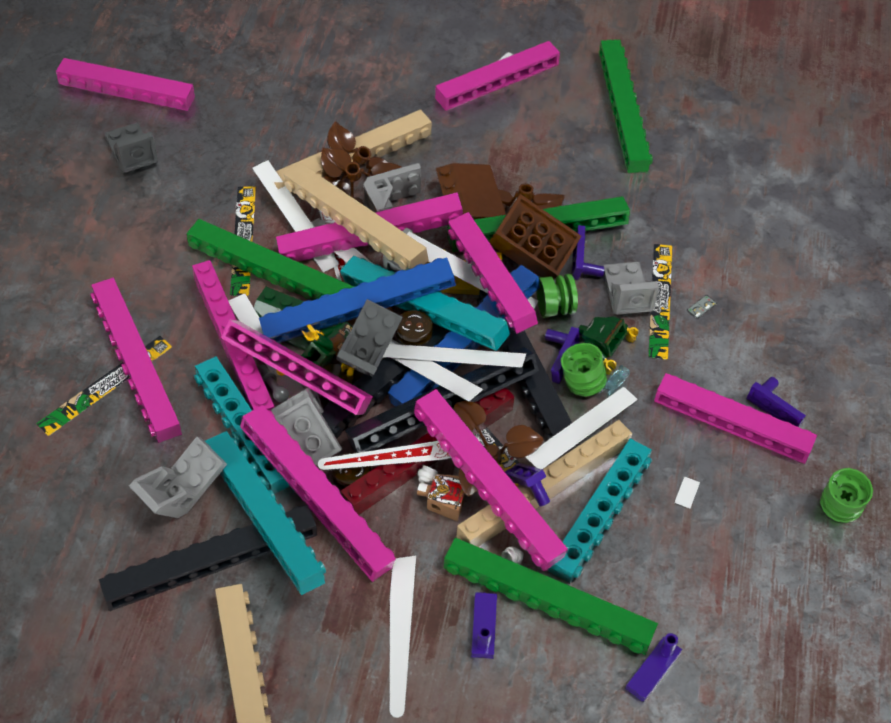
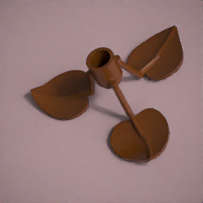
[324,121,387,195]
[321,148,402,205]
[498,183,565,210]
[453,401,544,497]

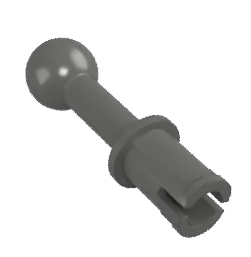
[257,365,289,403]

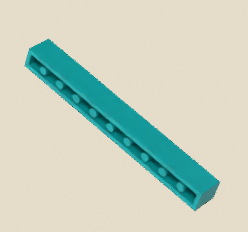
[340,255,510,351]
[205,431,326,595]

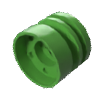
[536,274,578,318]
[561,343,607,396]
[820,468,873,523]

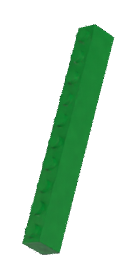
[599,40,653,173]
[447,196,630,252]
[186,219,354,301]
[444,537,658,655]

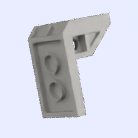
[363,163,421,213]
[603,262,659,315]
[271,388,342,466]
[129,437,227,518]

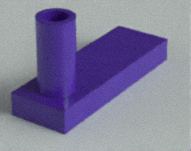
[571,225,604,280]
[545,327,580,384]
[746,377,806,428]
[505,463,550,506]
[471,592,497,659]
[625,633,682,702]

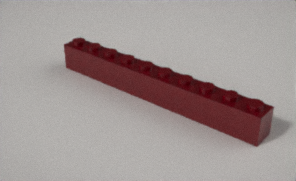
[341,387,515,515]

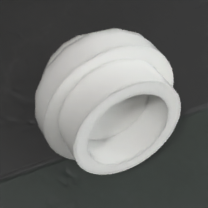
[417,465,438,485]
[501,546,524,565]

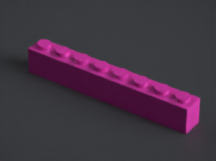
[435,41,560,111]
[56,58,195,111]
[448,212,538,334]
[221,320,373,415]
[654,373,817,464]

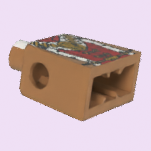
[417,474,466,521]

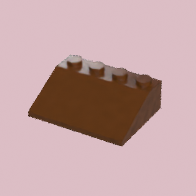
[436,163,506,220]
[489,194,581,280]

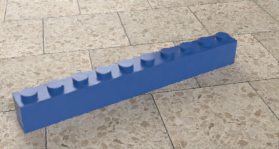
[259,257,456,343]
[388,265,540,406]

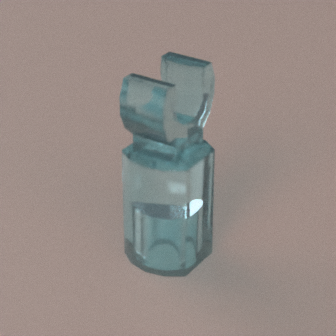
[600,365,630,397]

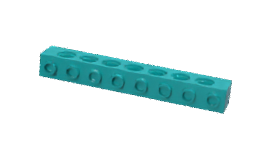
[194,356,290,494]
[548,438,652,584]

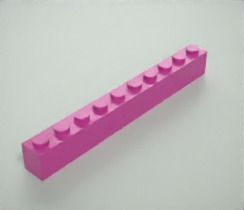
[276,193,463,262]
[192,260,275,412]
[90,277,182,443]
[414,389,568,571]
[240,404,396,582]

